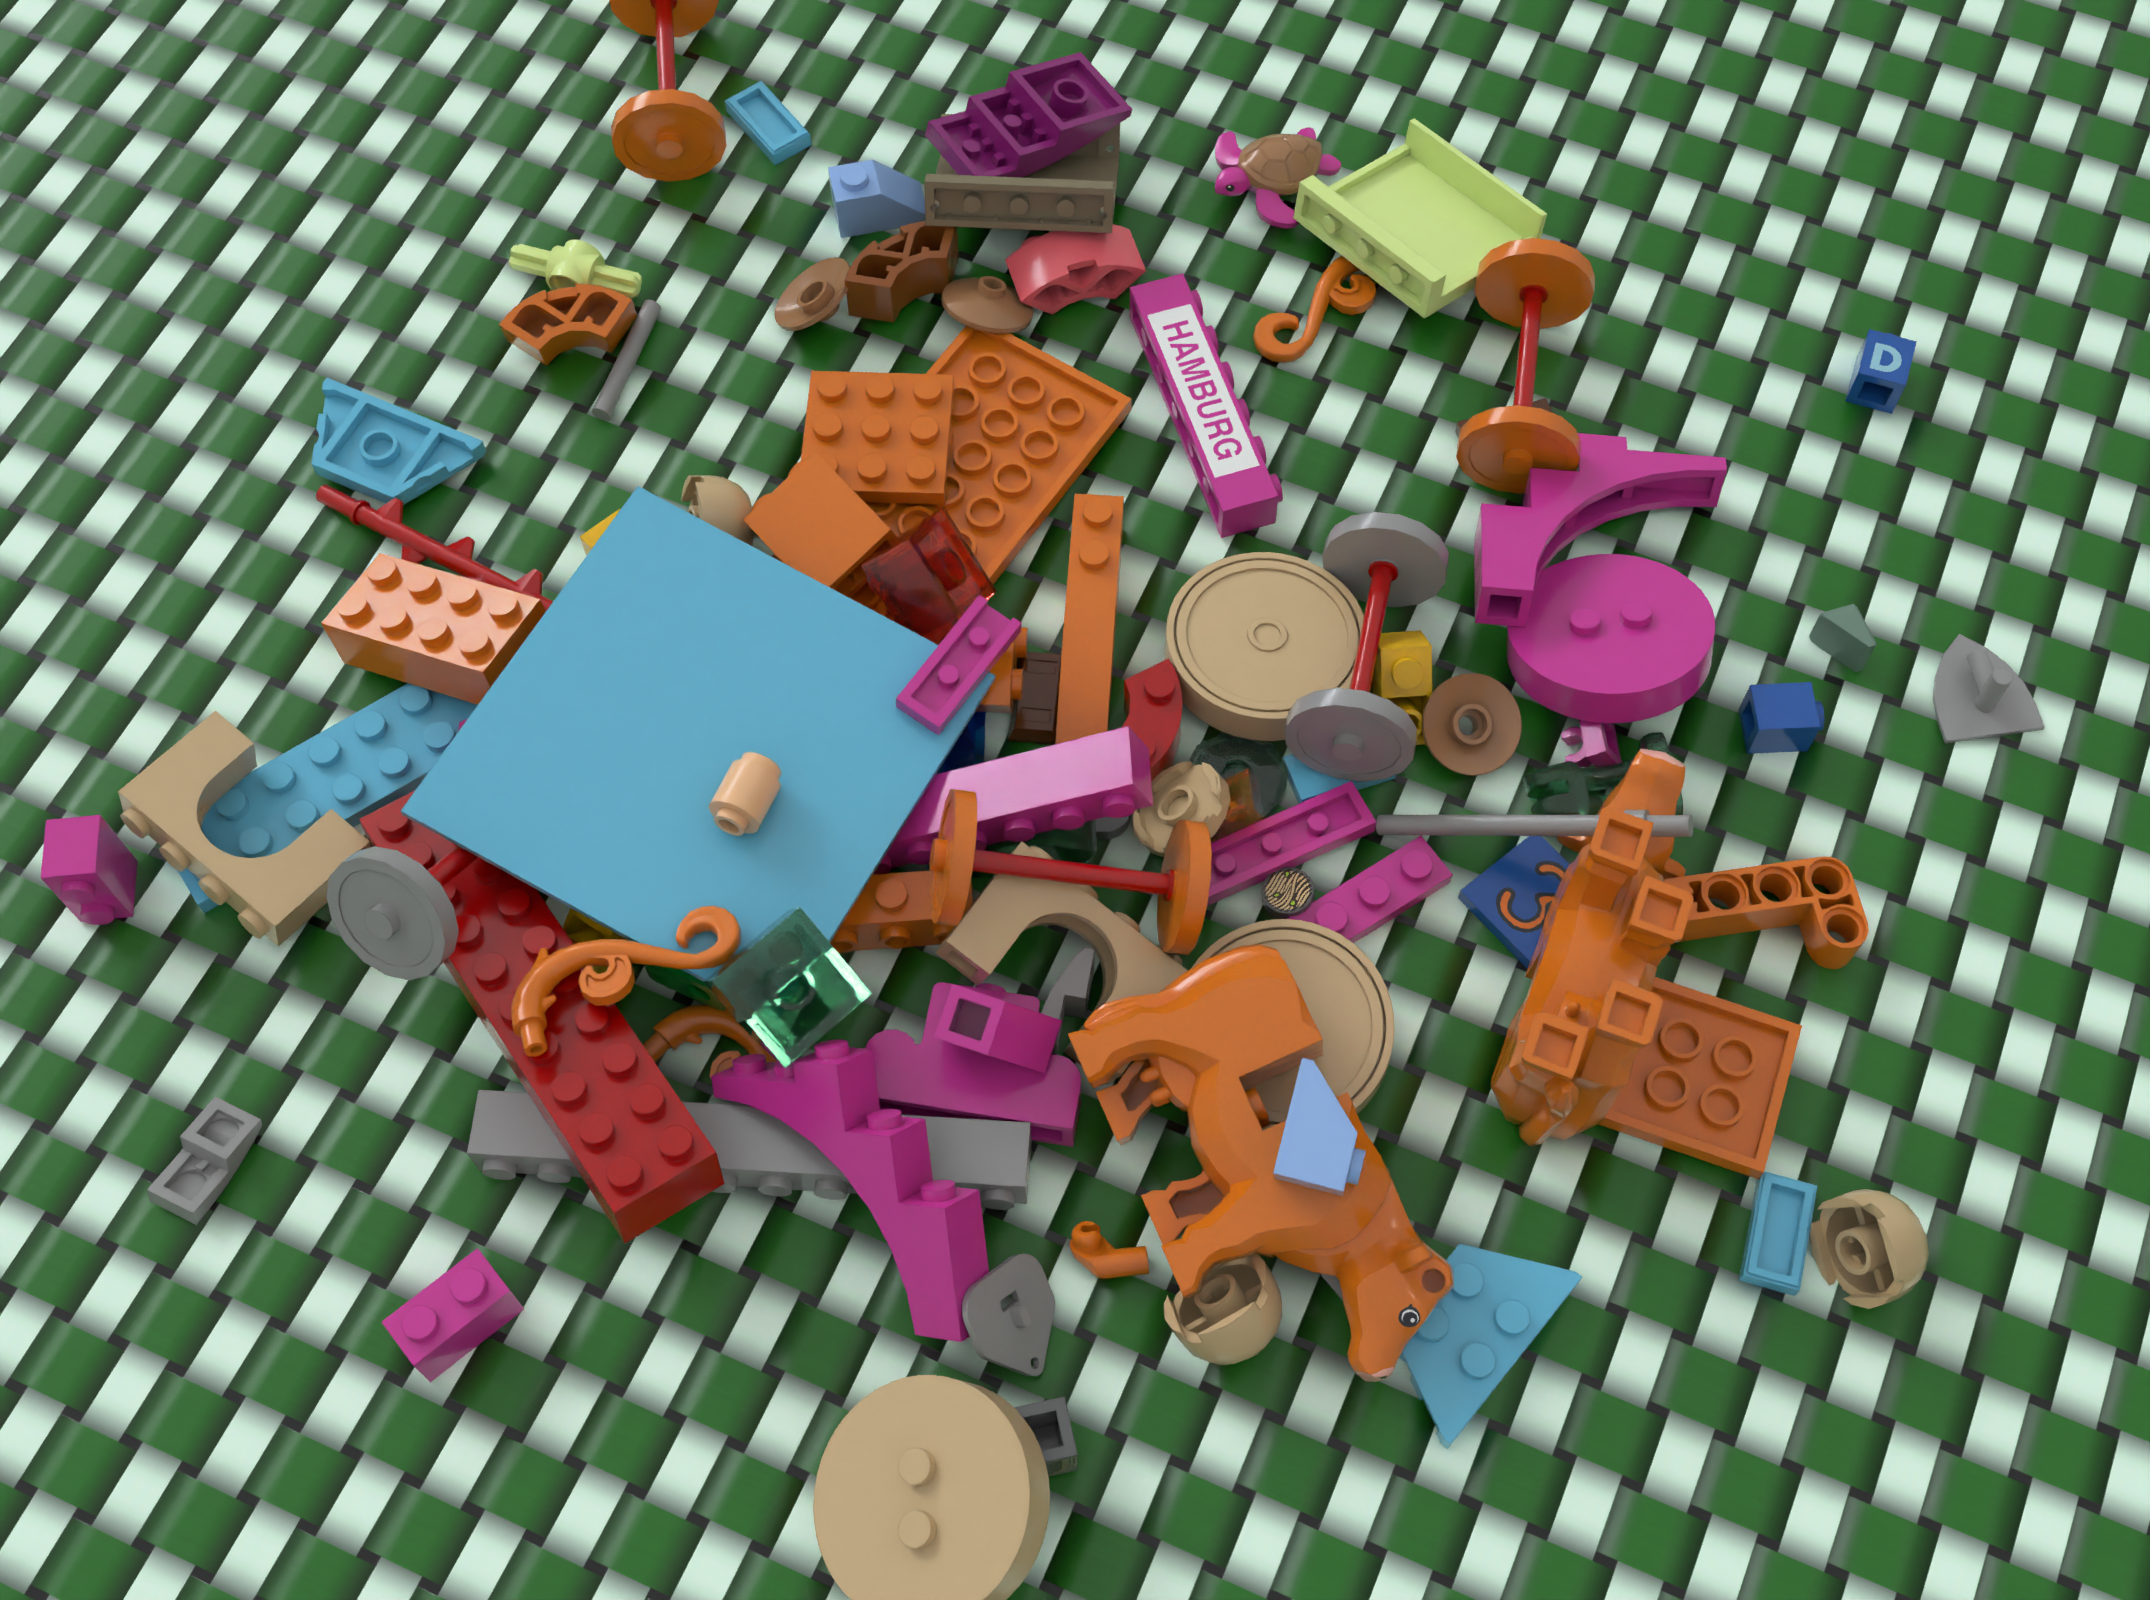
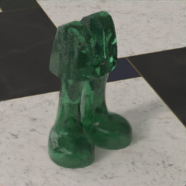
[1523,732,1683,815]

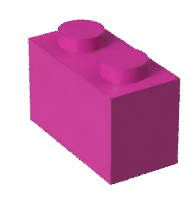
[41,815,138,925]
[382,1248,524,1383]

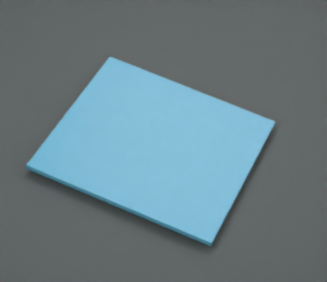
[401,486,996,1024]

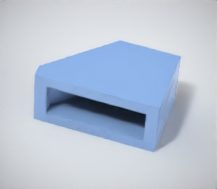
[828,159,925,238]
[1273,1058,1366,1196]

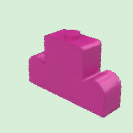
[865,982,1081,1147]

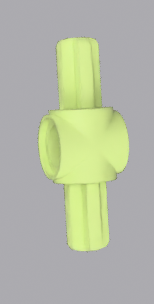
[509,239,642,298]

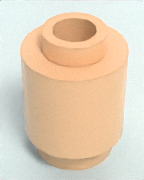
[709,752,782,836]

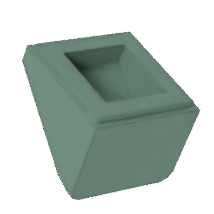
[1809,604,1877,672]

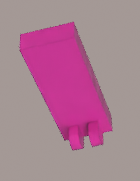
[896,595,1022,736]

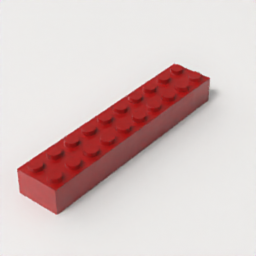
[359,790,725,1243]

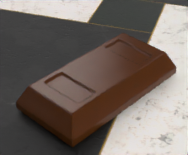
[1008,652,1061,745]

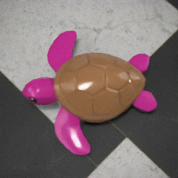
[1214,127,1341,229]

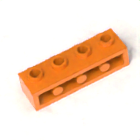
[824,870,974,953]

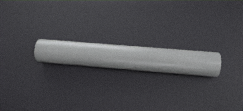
[592,299,661,420]

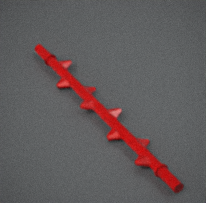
[316,485,553,611]

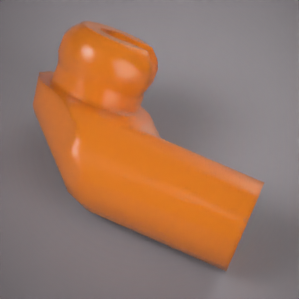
[1069,1221,1149,1279]

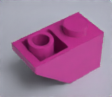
[934,984,1062,1073]

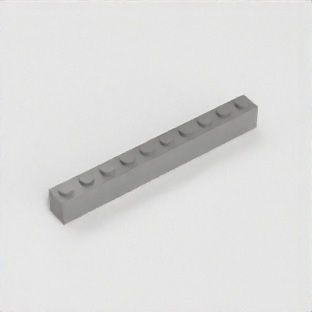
[467,1090,1032,1210]

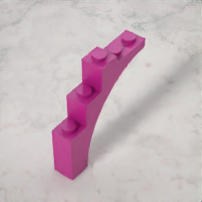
[1474,433,1727,627]
[711,1039,989,1342]

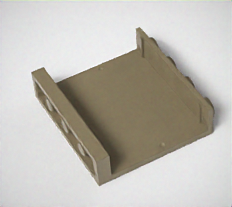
[925,114,1120,233]

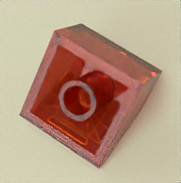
[861,507,997,642]

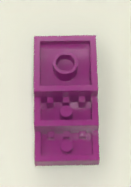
[925,52,1132,178]

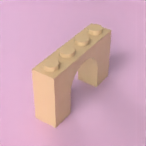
[118,711,370,947]
[935,841,1188,1085]

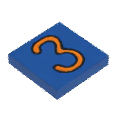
[1458,836,1569,969]

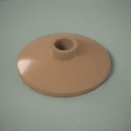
[775,257,851,331]
[941,276,1033,334]
[1422,673,1522,776]

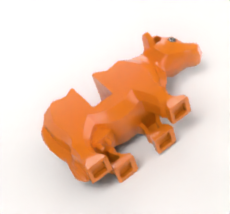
[1491,748,1694,1146]
[1068,944,1454,1382]

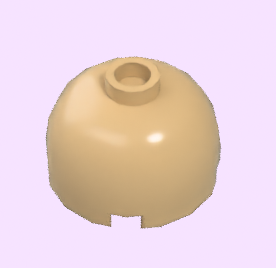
[681,475,760,546]
[1810,1189,1929,1309]
[1164,1253,1282,1365]

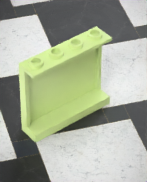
[1293,118,1547,319]

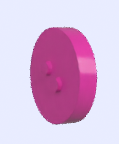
[1507,554,1715,723]

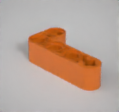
[1664,856,1869,969]

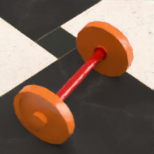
[609,0,727,182]
[1456,238,1595,494]
[929,789,1212,955]

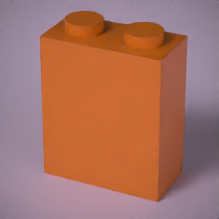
[743,451,905,598]

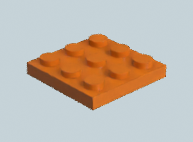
[801,371,955,505]
[1598,977,1802,1179]

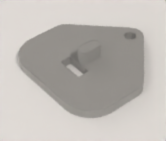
[962,1254,1055,1377]

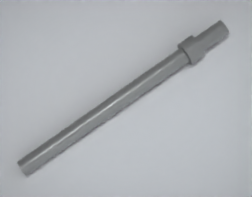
[1376,810,1693,837]

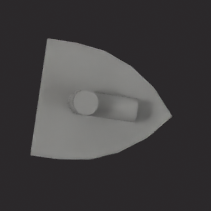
[1933,634,2045,744]

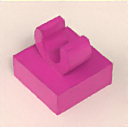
[1561,720,1623,775]

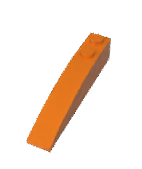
[1055,494,1124,744]

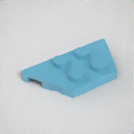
[311,378,487,505]
[1399,1244,1582,1449]

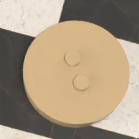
[1164,552,1364,741]
[1191,919,1395,1130]
[813,1375,1050,1600]

